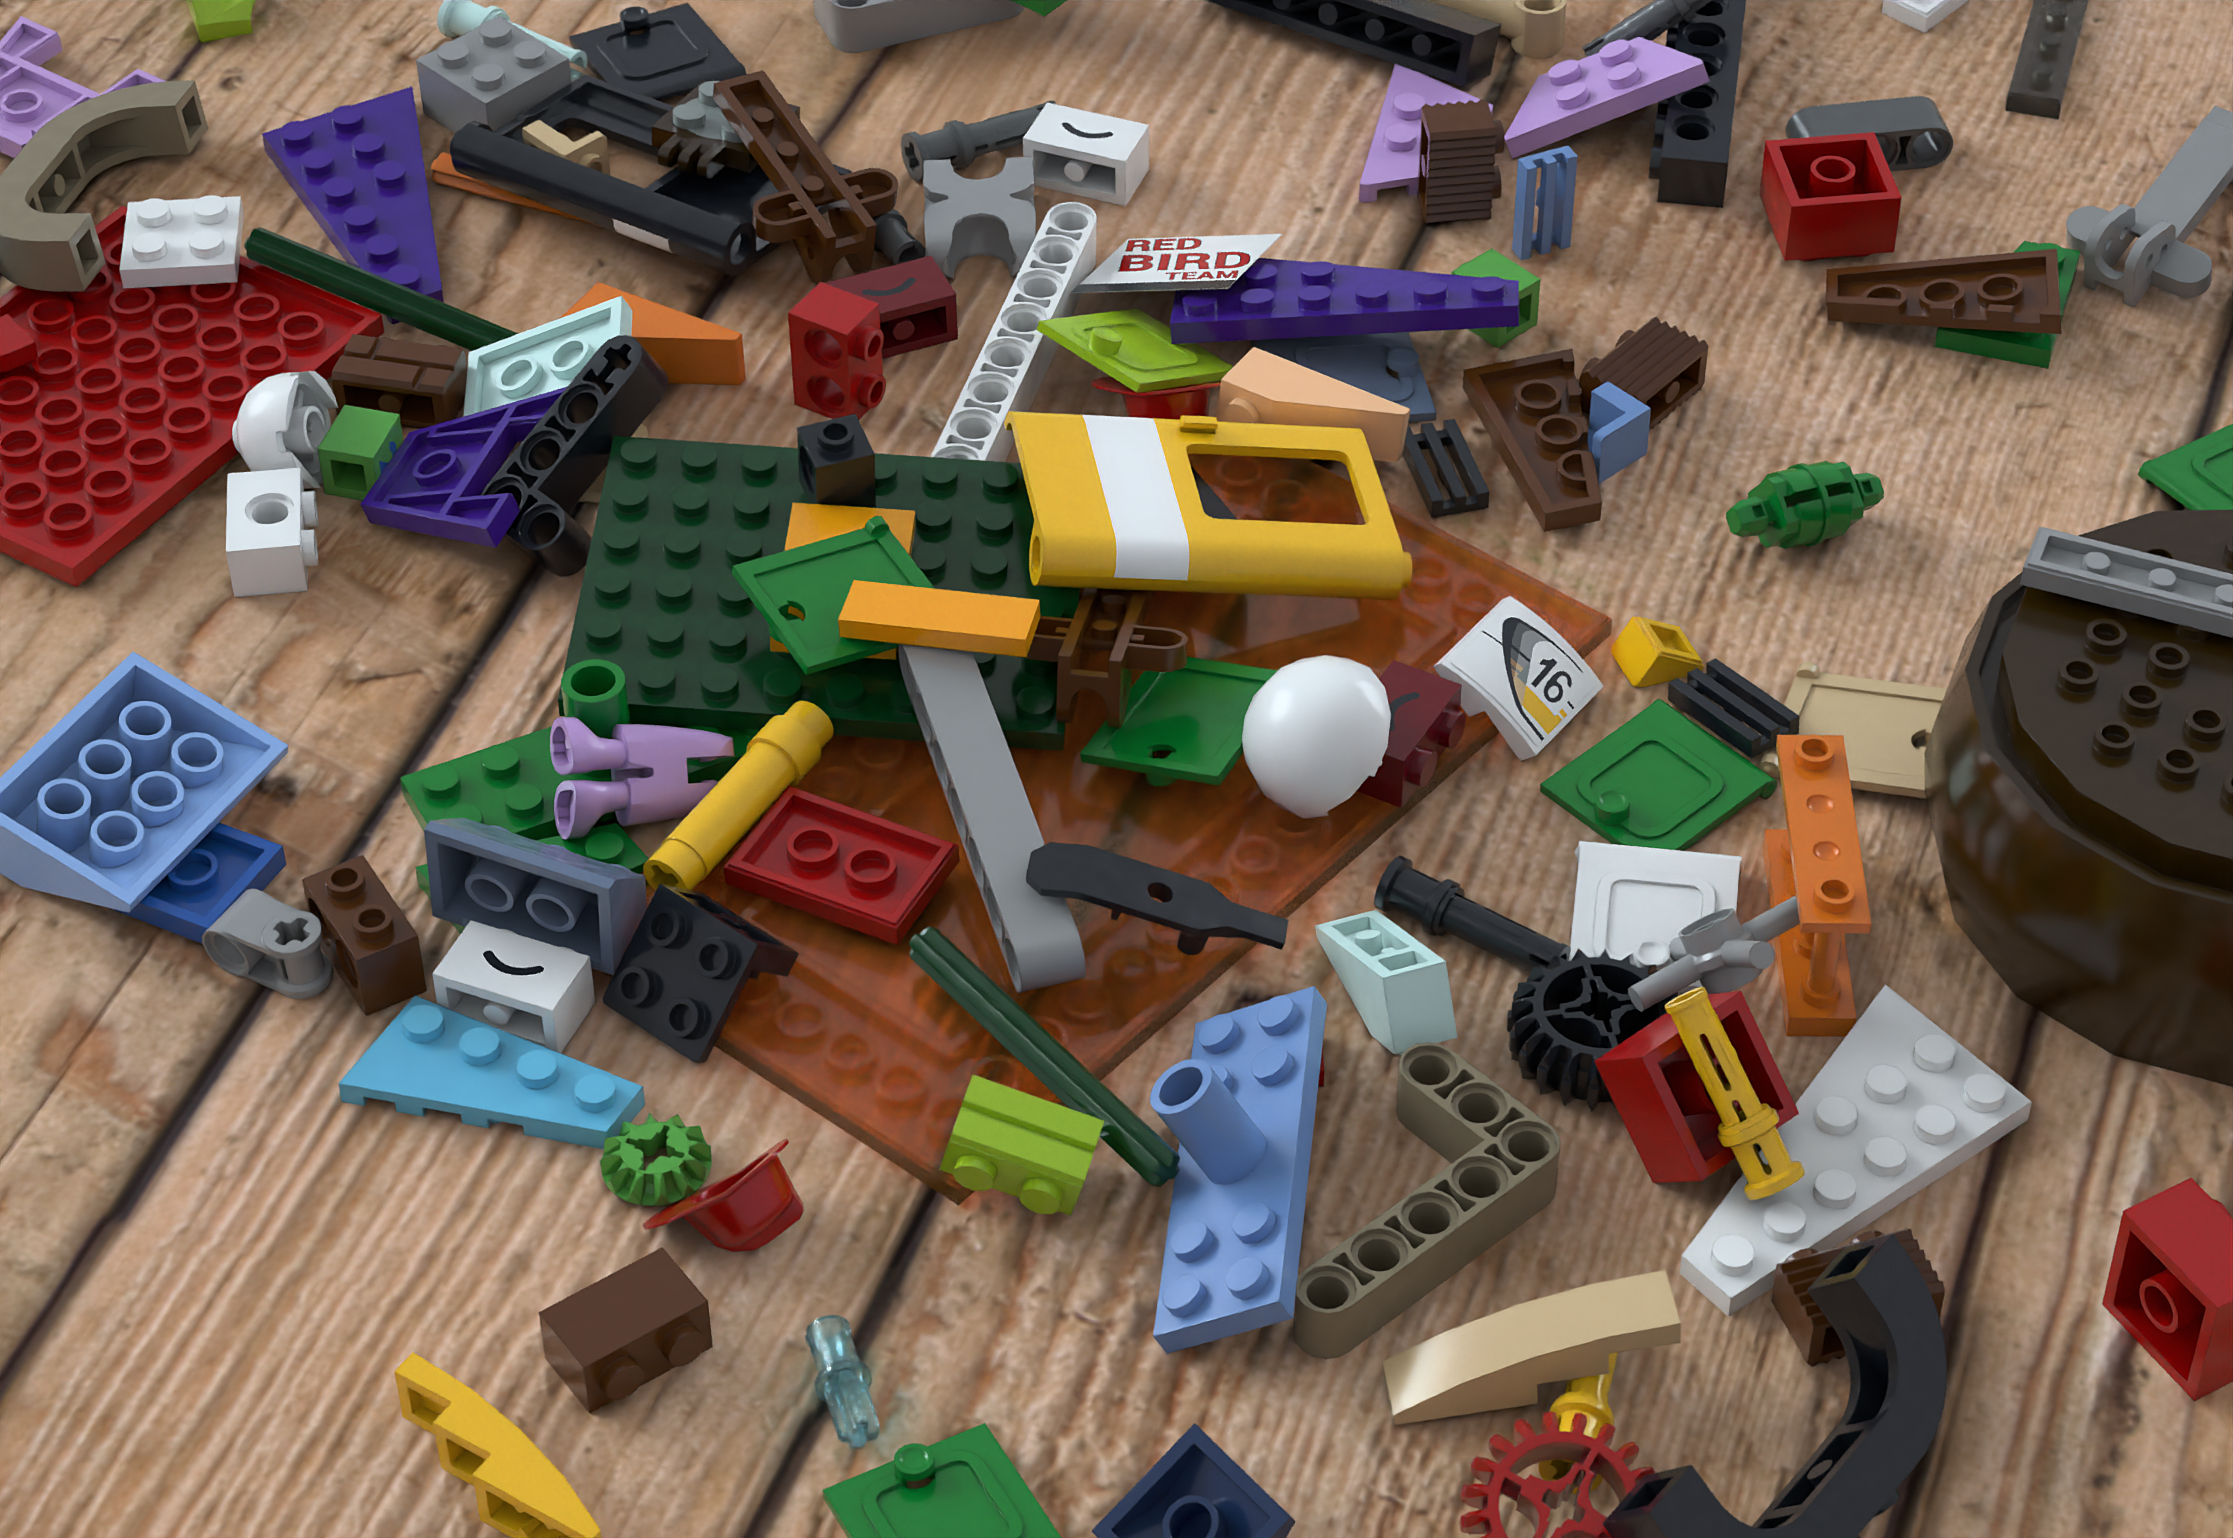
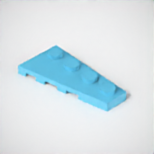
[338,995,645,1149]

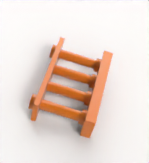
[1762,734,1871,1037]

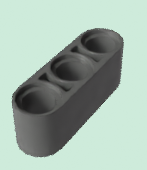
[1785,96,1953,171]

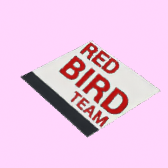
[1071,234,1282,293]

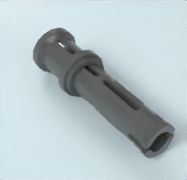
[901,100,1058,181]

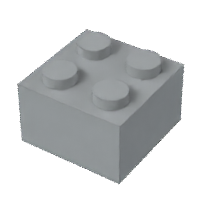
[416,16,571,133]

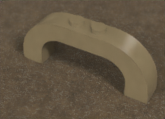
[0,80,208,291]

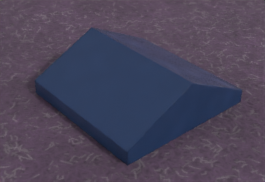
[1091,1423,1296,1538]

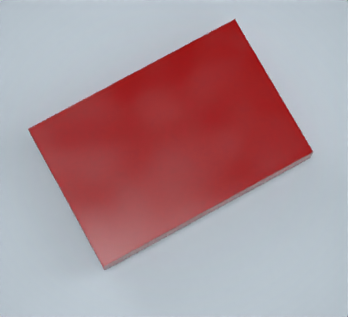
[724,786,960,945]

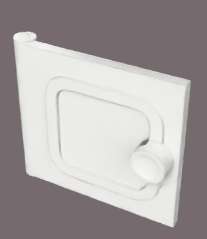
[1569,841,1744,993]

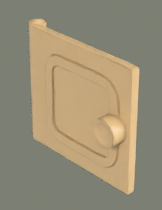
[1758,662,1947,799]

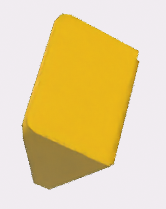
[1611,616,1705,688]

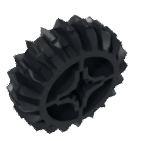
[1507,948,1678,1112]

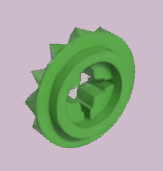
[600,1112,712,1206]

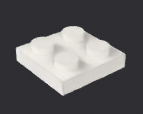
[120,195,244,288]

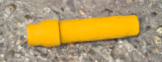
[643,701,834,891]

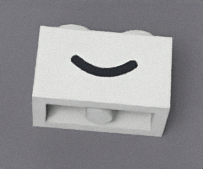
[1023,103,1149,206]
[432,920,596,1053]

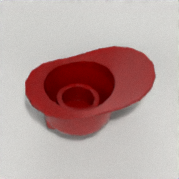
[1092,377,1221,419]
[643,1138,804,1252]

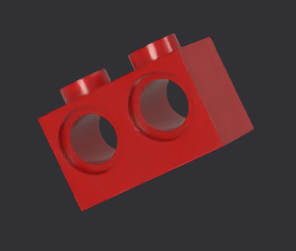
[788,282,886,420]

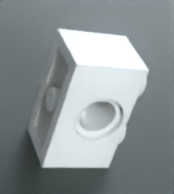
[226,468,318,597]

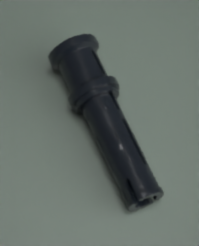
[1374,855,1571,973]

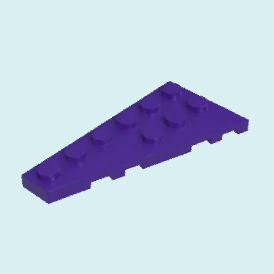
[262,87,444,325]
[1170,258,1520,344]

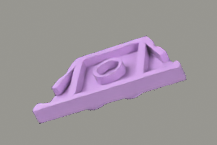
[1504,37,1710,159]
[1359,64,1493,203]

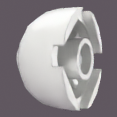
[232,371,338,489]

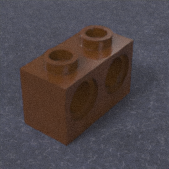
[302,855,427,1016]

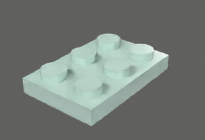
[463,296,633,417]

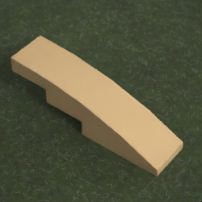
[1382,1270,1681,1425]

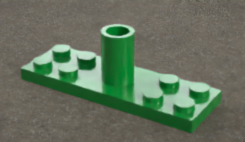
[400,659,760,840]

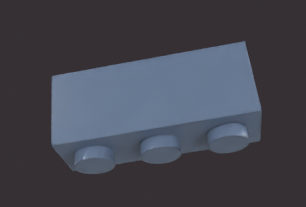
[424,817,647,975]

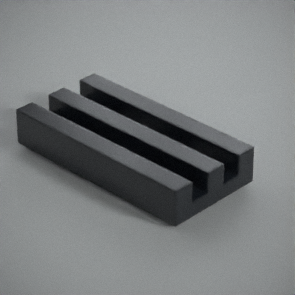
[1403,419,1489,517]
[1668,658,1800,759]

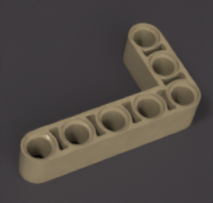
[1294,1043,1561,1359]

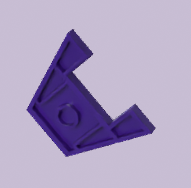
[360,387,567,548]

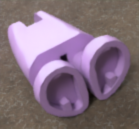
[550,717,735,839]

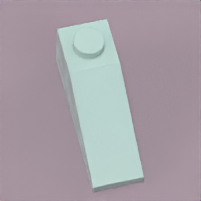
[1315,910,1458,1056]

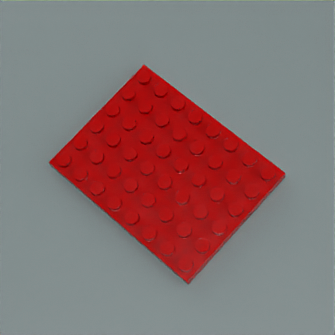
[0,206,385,587]

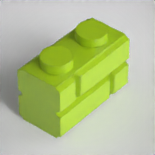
[939,1074,1104,1216]

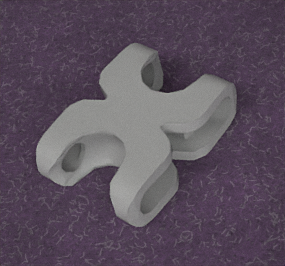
[923,157,1036,278]

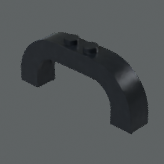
[1602,1234,1947,1538]

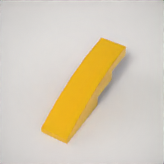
[394,1352,602,1538]

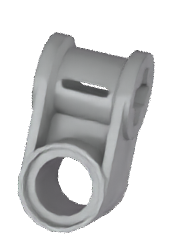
[202,889,334,999]

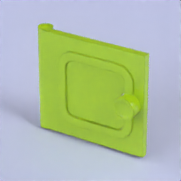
[1037,308,1234,393]

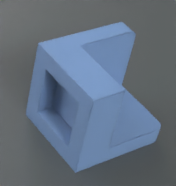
[1588,382,1651,484]

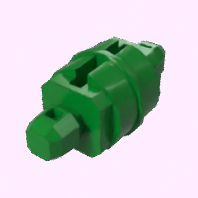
[1726,461,1884,549]

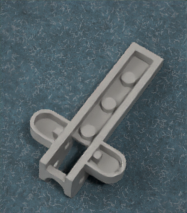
[2066,106,2233,307]

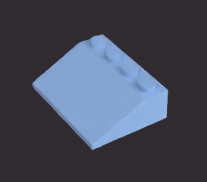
[0,652,289,913]

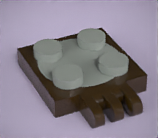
[652,81,800,179]

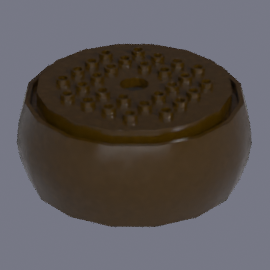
[1924,510,2233,1087]

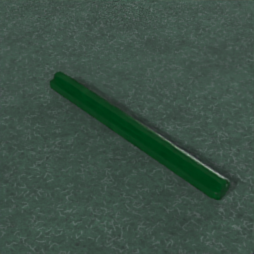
[244,227,519,351]
[909,927,1180,1187]

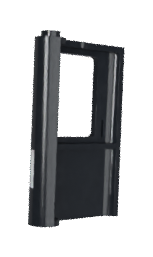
[450,74,852,276]

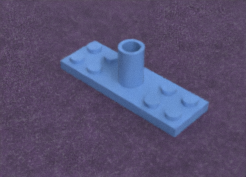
[1150,986,1327,1354]

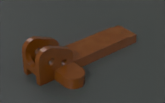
[713,70,898,284]
[1022,588,1188,728]

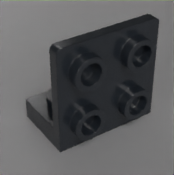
[603,884,799,1063]

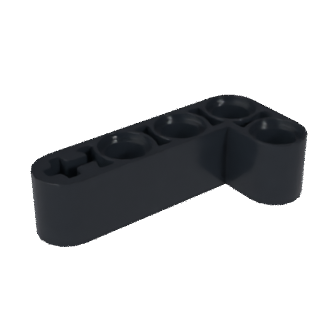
[481,335,668,577]

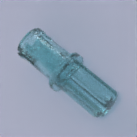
[805,1315,880,1449]

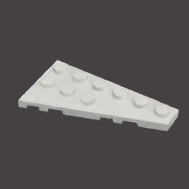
[1679,984,2032,1317]

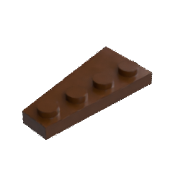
[1826,249,2062,334]
[1462,349,1602,532]

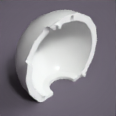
[1242,655,1391,819]

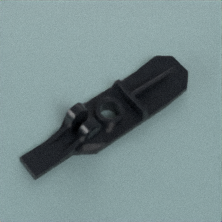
[1026,842,1288,955]

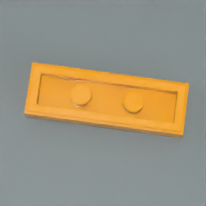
[838,580,1040,657]

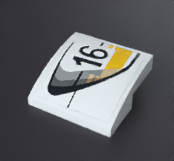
[1433,596,1604,761]

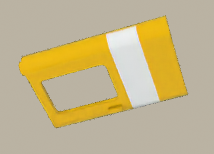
[1004,411,1412,600]

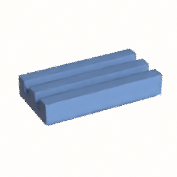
[1512,145,1577,260]

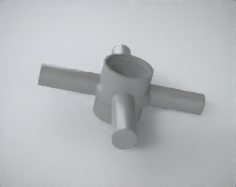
[1628,895,1800,1012]

